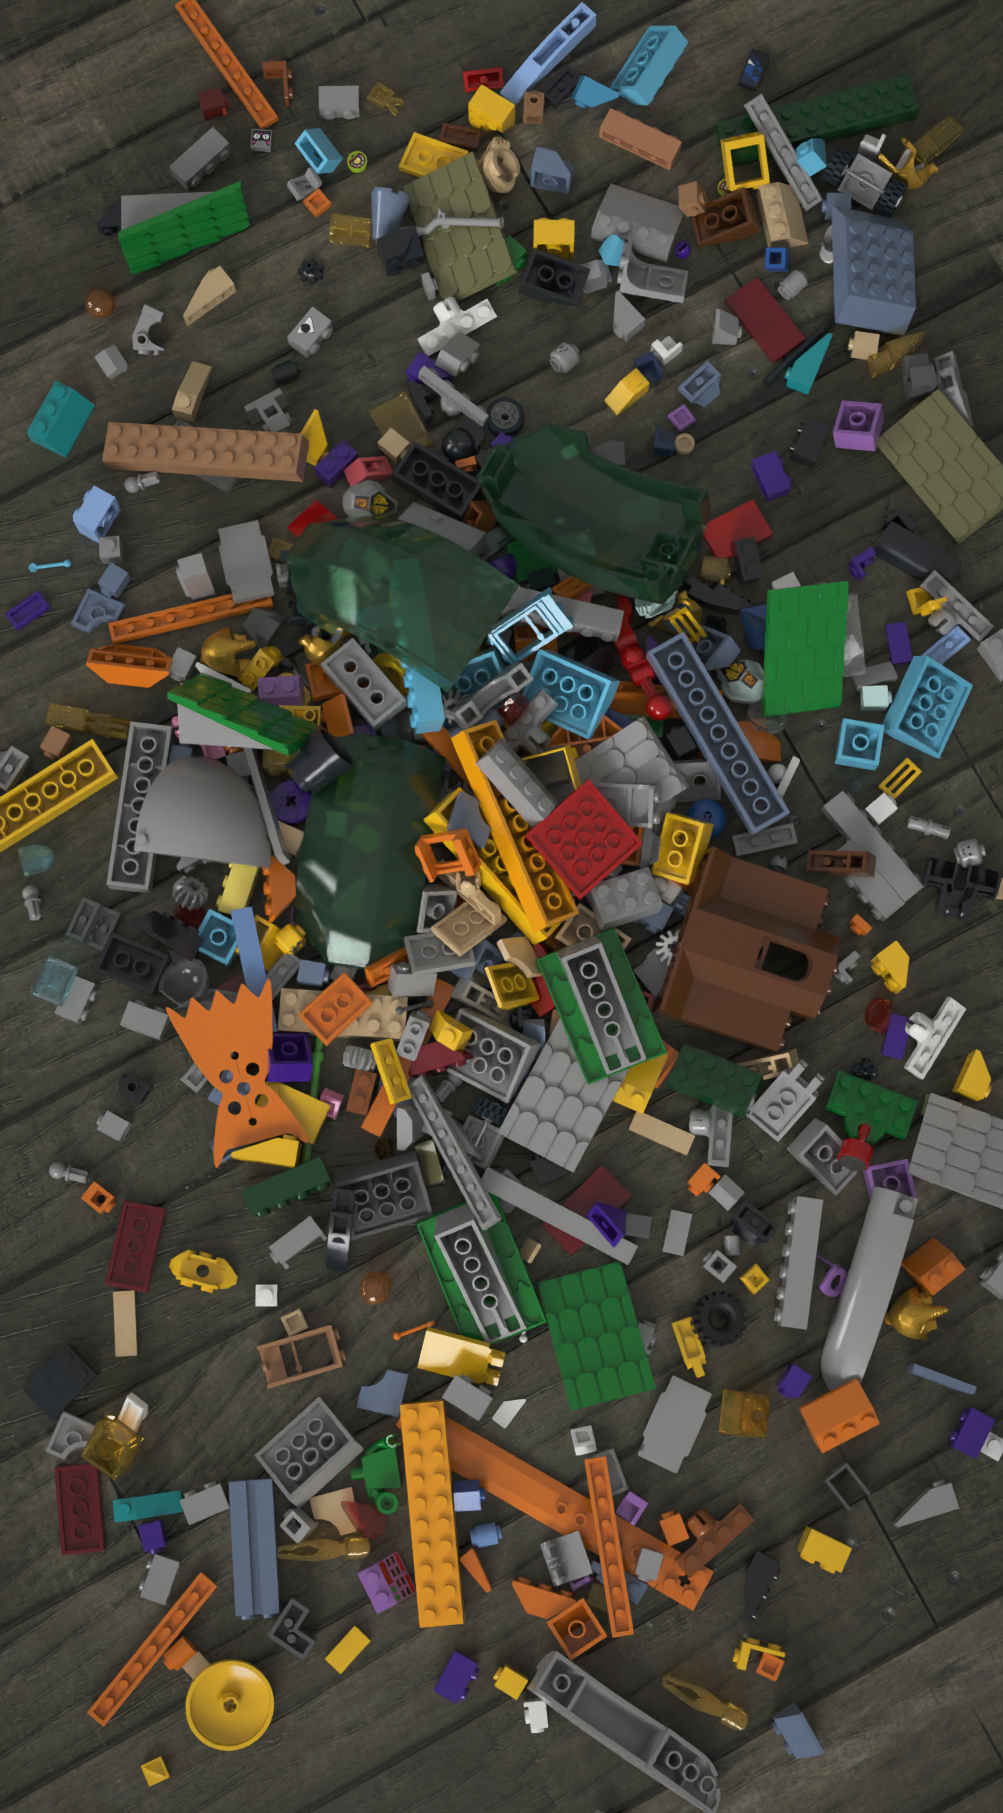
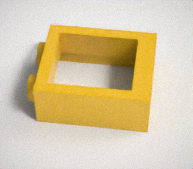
[720,132,770,191]

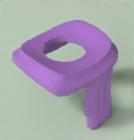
[816,1253,848,1297]

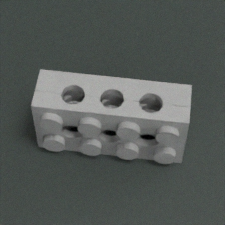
[321,638,407,732]

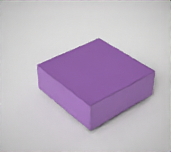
[667,404,696,433]

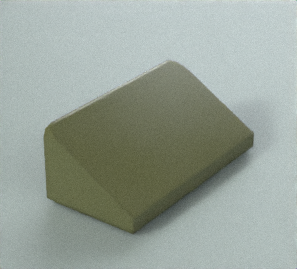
[414,1139,446,1186]

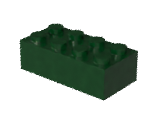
[667,1043,763,1119]
[241,1157,333,1218]

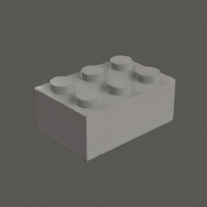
[586,867,663,931]

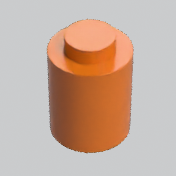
[163,1636,198,1671]

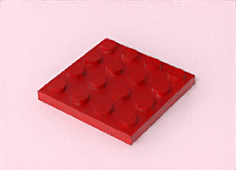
[524,779,643,899]

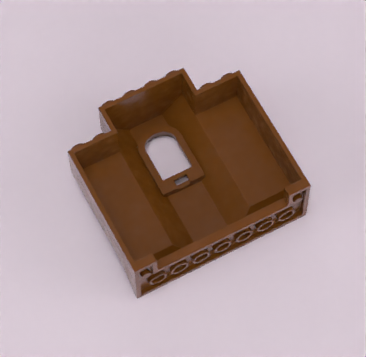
[651,846,841,1052]

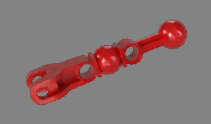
[612,594,672,721]

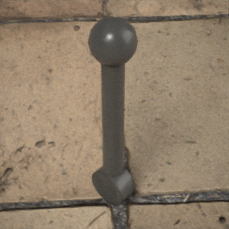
[395,999,434,1015]

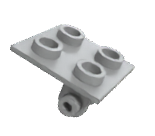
[540,1531,593,1587]

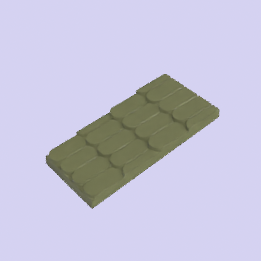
[403,151,517,302]
[877,389,1003,545]

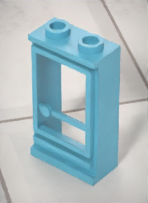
[488,587,574,664]

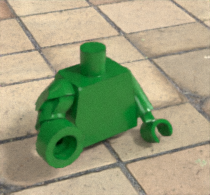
[350,1432,402,1515]

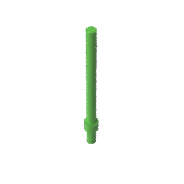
[302,1036,324,1162]

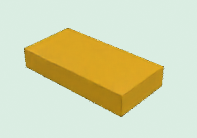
[325,1625,371,1674]

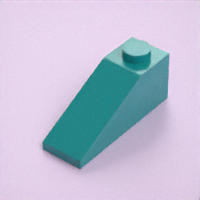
[785,333,833,395]
[113,1490,183,1522]

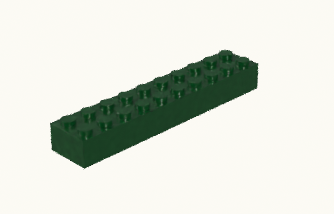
[715,73,920,167]

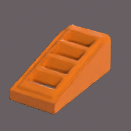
[460,1546,491,1593]

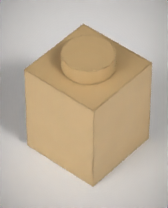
[848,331,880,361]
[378,428,410,464]

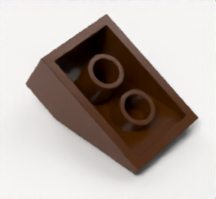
[691,187,761,247]

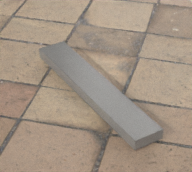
[744,94,823,211]

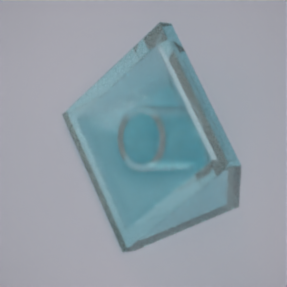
[31,955,79,1007]

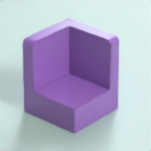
[616,1490,648,1525]

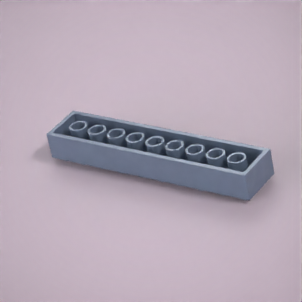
[646,632,790,836]

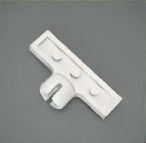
[417,296,497,356]
[904,997,966,1080]

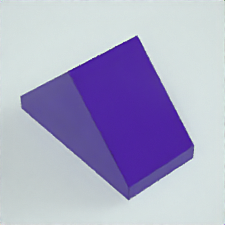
[587,1202,626,1248]

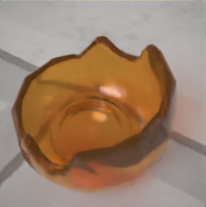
[85,287,115,319]

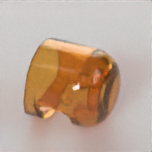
[359,1271,392,1305]

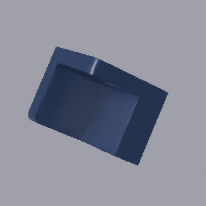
[633,351,663,385]
[653,425,676,457]

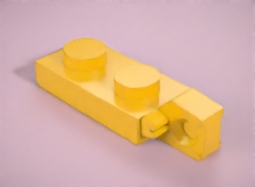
[671,1317,706,1378]

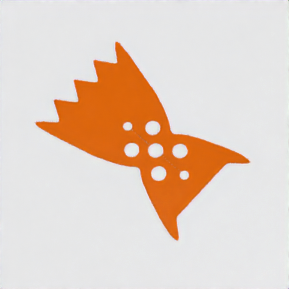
[166,979,308,1168]

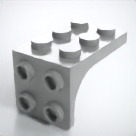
[617,236,689,303]
[592,782,662,829]

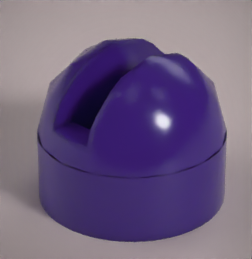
[675,241,691,259]

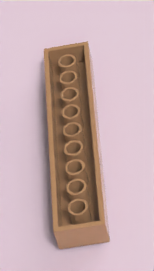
[102,422,309,482]

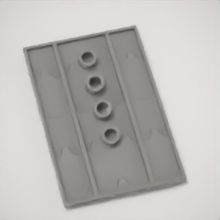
[549,716,689,808]
[498,1019,630,1173]
[908,1093,1003,1209]

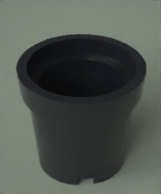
[285,726,355,796]

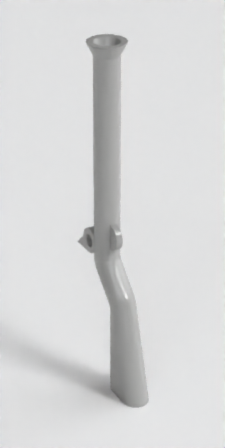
[398,208,504,237]

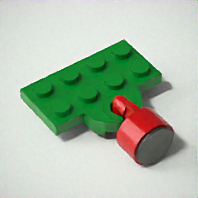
[825,1070,918,1172]

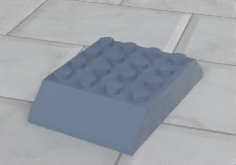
[831,206,916,336]

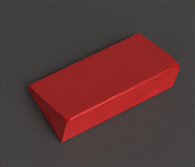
[462,67,504,92]

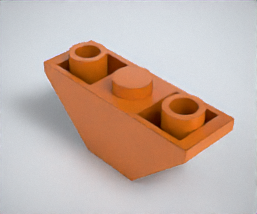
[262,855,296,922]
[512,1576,576,1619]

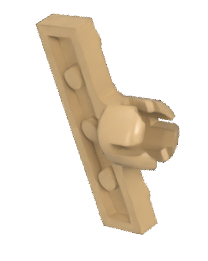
[437,860,501,926]

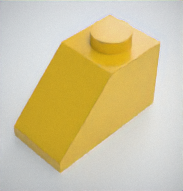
[604,368,649,416]
[429,1010,473,1051]

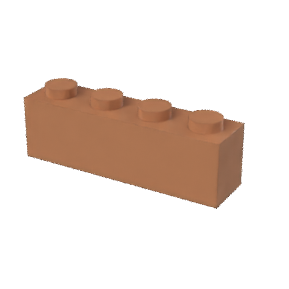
[599,108,682,170]

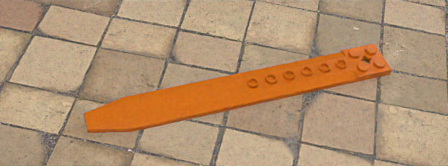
[396,1417,714,1611]

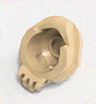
[479,137,520,193]

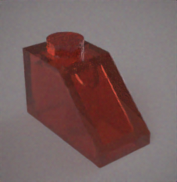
[341,1501,387,1539]

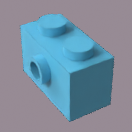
[295,128,343,174]

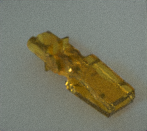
[45,703,134,740]
[277,1536,371,1562]
[661,1672,748,1730]

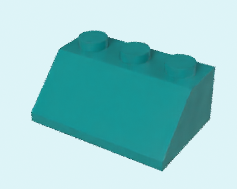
[27,380,95,458]

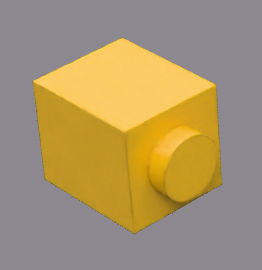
[493,1664,528,1700]

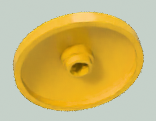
[185,1659,274,1751]

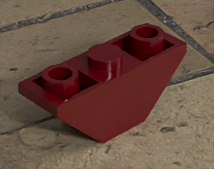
[408,1041,473,1078]

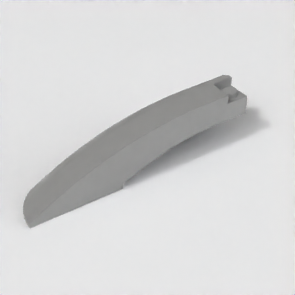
[820,1186,918,1391]
[527,1651,720,1813]

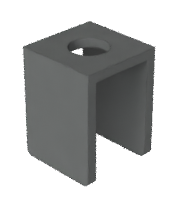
[821,1461,870,1511]

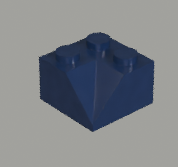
[739,601,767,650]

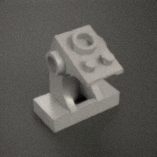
[132,304,165,355]
[244,388,293,433]

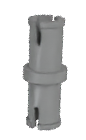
[907,815,951,839]

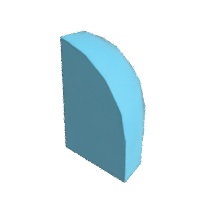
[598,234,626,267]

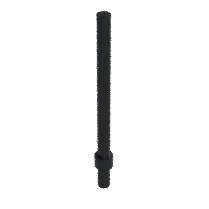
[763,310,835,386]

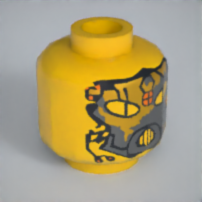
[274,924,306,955]

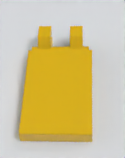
[398,132,480,178]
[417,1327,505,1386]

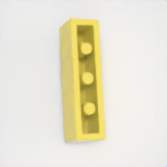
[216,839,268,917]

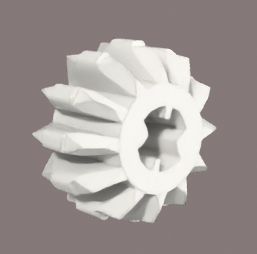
[655,931,679,966]

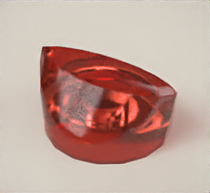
[173,904,206,930]
[864,997,893,1035]

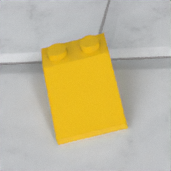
[651,812,714,885]
[485,962,540,1010]
[613,1053,668,1114]
[254,1080,331,1145]
[231,1135,302,1168]

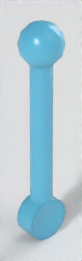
[29,559,72,572]

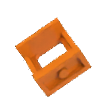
[415,828,481,882]

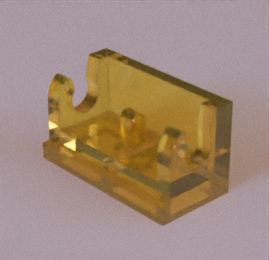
[329,213,372,248]

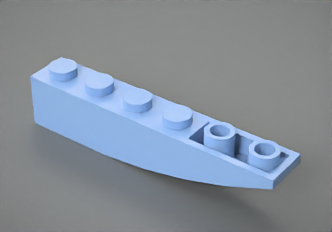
[500,2,597,106]

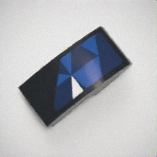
[738,48,770,92]

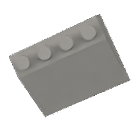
[591,183,684,263]
[447,1007,541,1103]
[254,1397,364,1509]

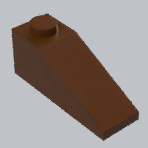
[806,850,876,877]

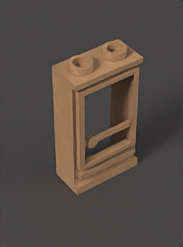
[257,1325,346,1389]

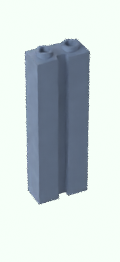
[229,1478,281,1620]

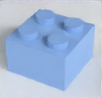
[73,486,121,543]

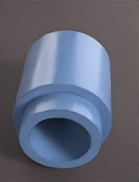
[469,1522,502,1548]

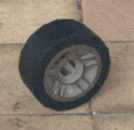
[486,397,524,437]

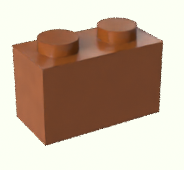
[346,1069,378,1117]

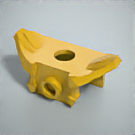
[169,1250,238,1293]

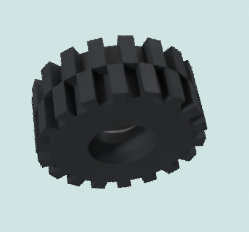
[690,1291,748,1347]

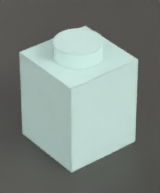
[860,685,892,711]

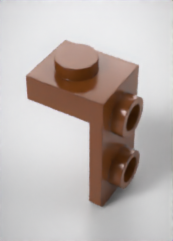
[262,60,293,107]

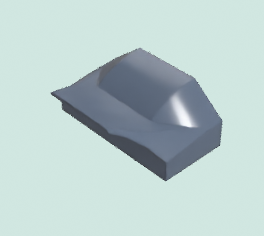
[678,361,721,407]

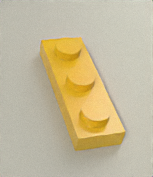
[370,1038,412,1105]

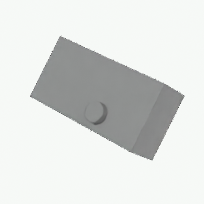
[392,502,486,570]

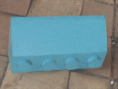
[610,25,688,105]

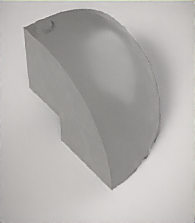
[134,755,271,868]

